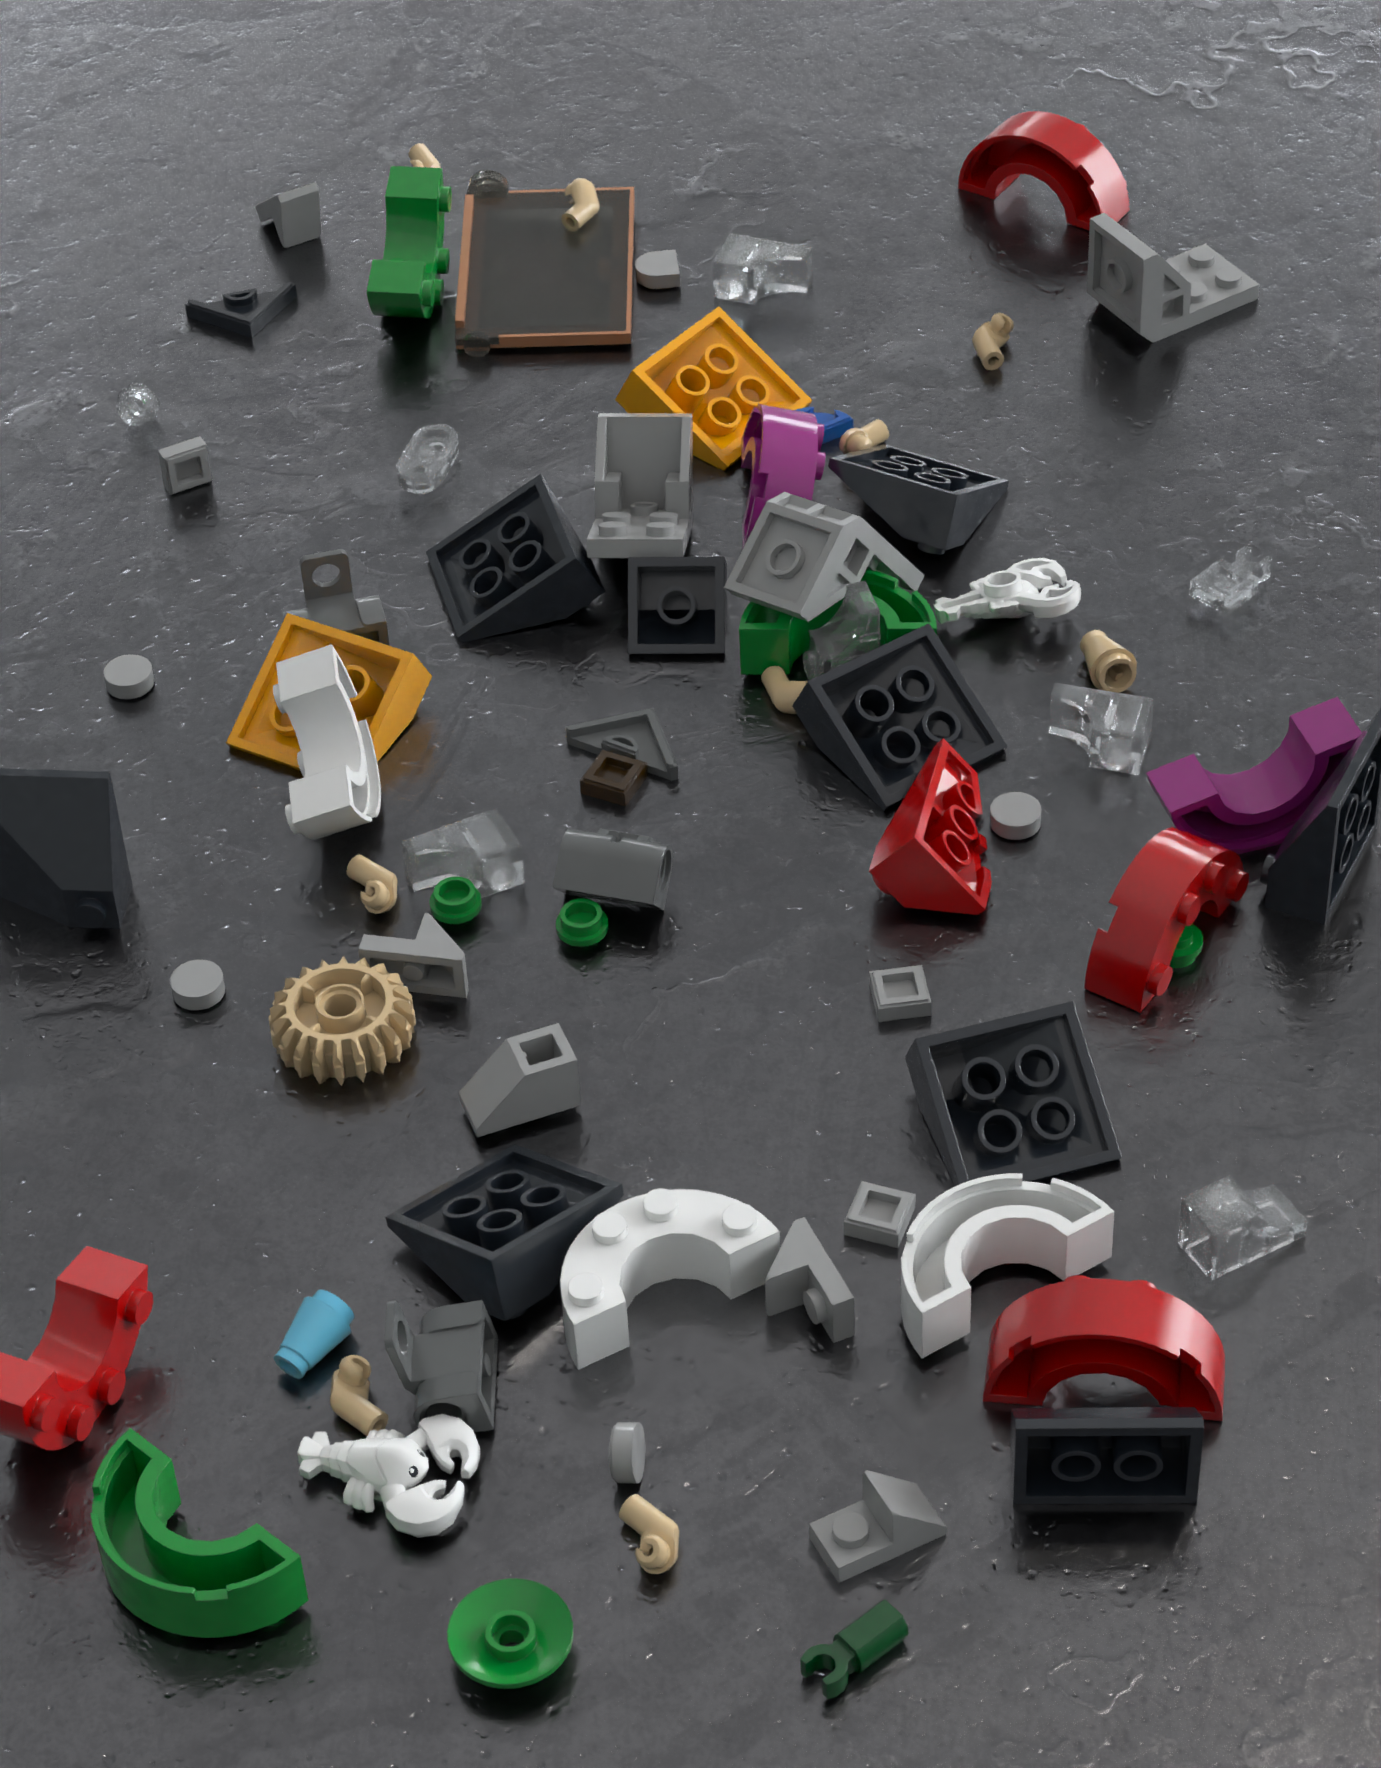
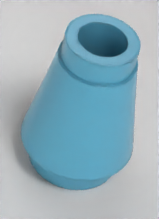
[274,1289,355,1379]

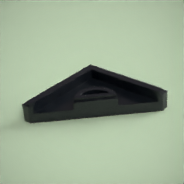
[185,281,297,338]

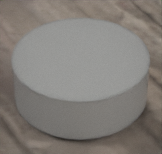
[103,655,154,699]
[990,792,1042,840]
[170,960,225,1010]
[609,1422,645,1483]

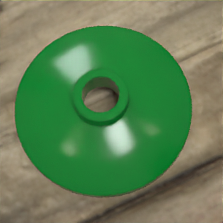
[447,1578,574,1689]

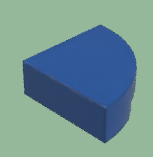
[795,407,854,444]

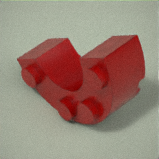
[958,111,1129,230]
[1084,827,1249,1013]
[0,1246,153,1451]
[983,1275,1225,1421]

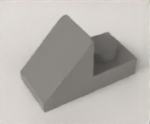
[255,182,322,248]
[358,913,469,998]
[765,1217,855,1343]
[809,1471,947,1583]

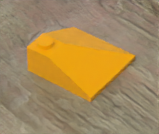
[615,306,812,471]
[226,613,432,770]

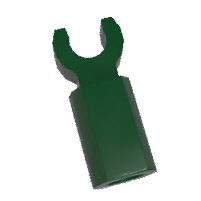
[800,1599,909,1699]

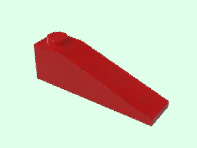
[869,738,992,915]

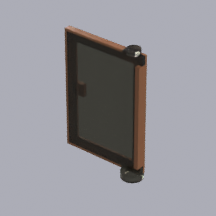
[455,170,635,357]

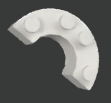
[273,644,381,840]
[901,1173,1114,1358]
[560,1188,780,1370]

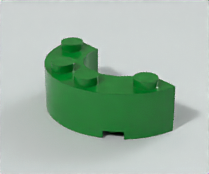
[366,166,452,318]
[739,569,937,675]
[90,1428,309,1638]

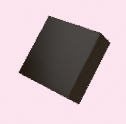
[580,750,648,807]

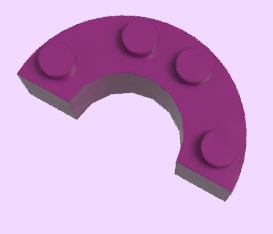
[741,404,826,550]
[1146,696,1362,854]

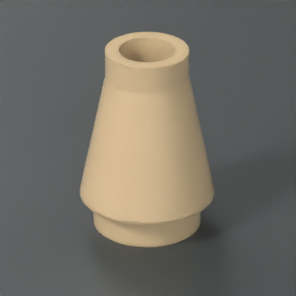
[1080,630,1137,693]

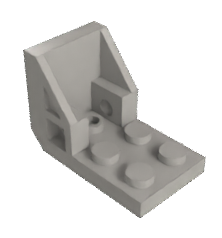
[1087,213,1259,343]
[587,413,693,558]
[724,492,925,622]

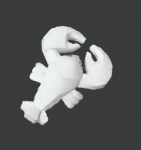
[934,558,1081,624]
[297,1414,480,1538]

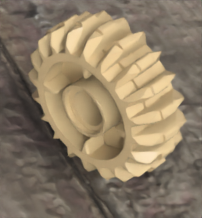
[269,956,416,1086]

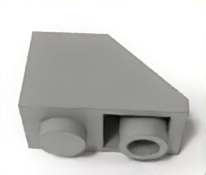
[459,1023,581,1137]

